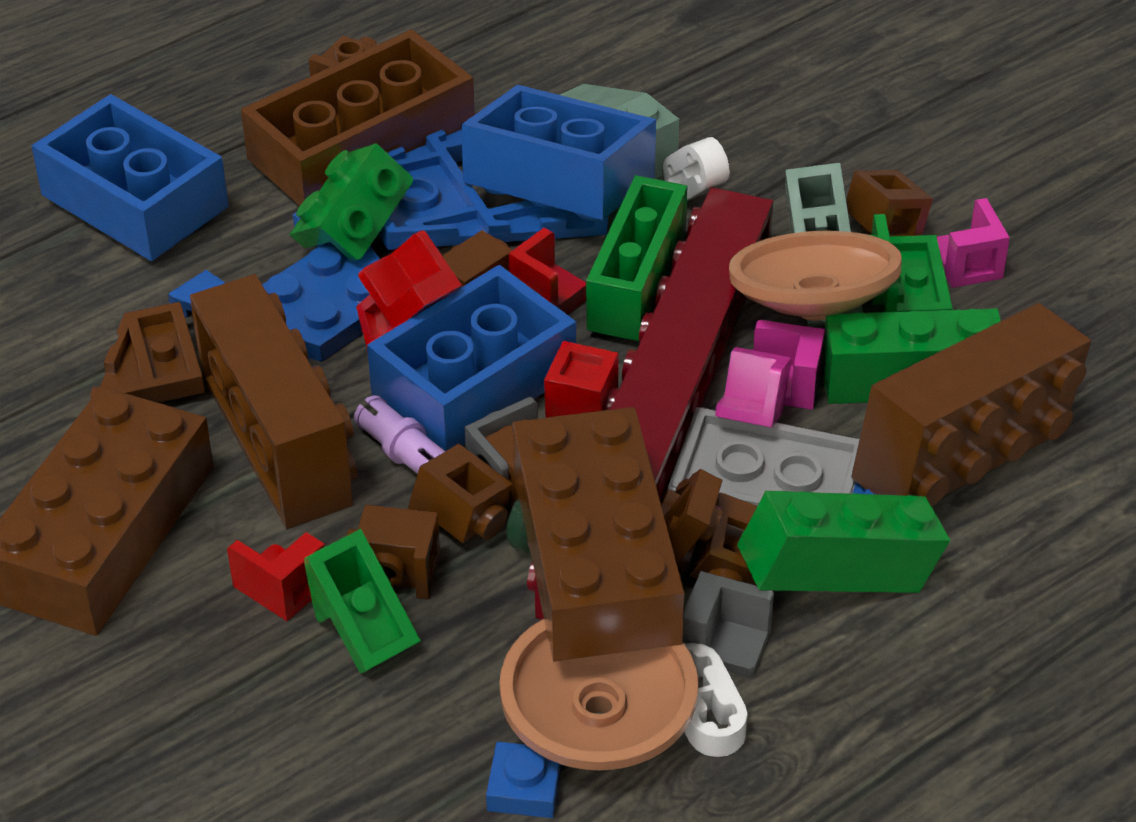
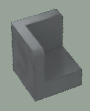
[682,571,774,677]

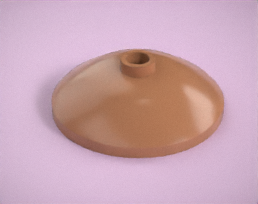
[729,231,902,321]
[500,619,698,770]

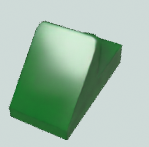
[304,529,421,673]

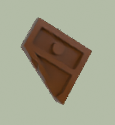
[90,302,205,403]
[660,469,723,575]

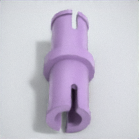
[354,395,445,474]

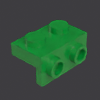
[289,143,413,261]
[870,214,953,313]

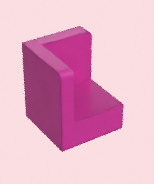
[937,198,1010,288]
[753,320,825,410]
[715,347,792,428]

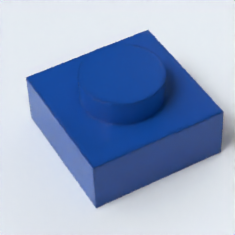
[486,741,562,818]

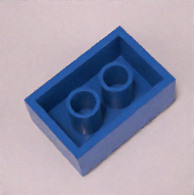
[462,85,656,220]
[31,94,229,261]
[367,265,576,451]

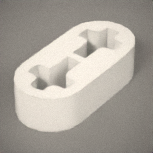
[663,137,730,201]
[684,642,747,757]

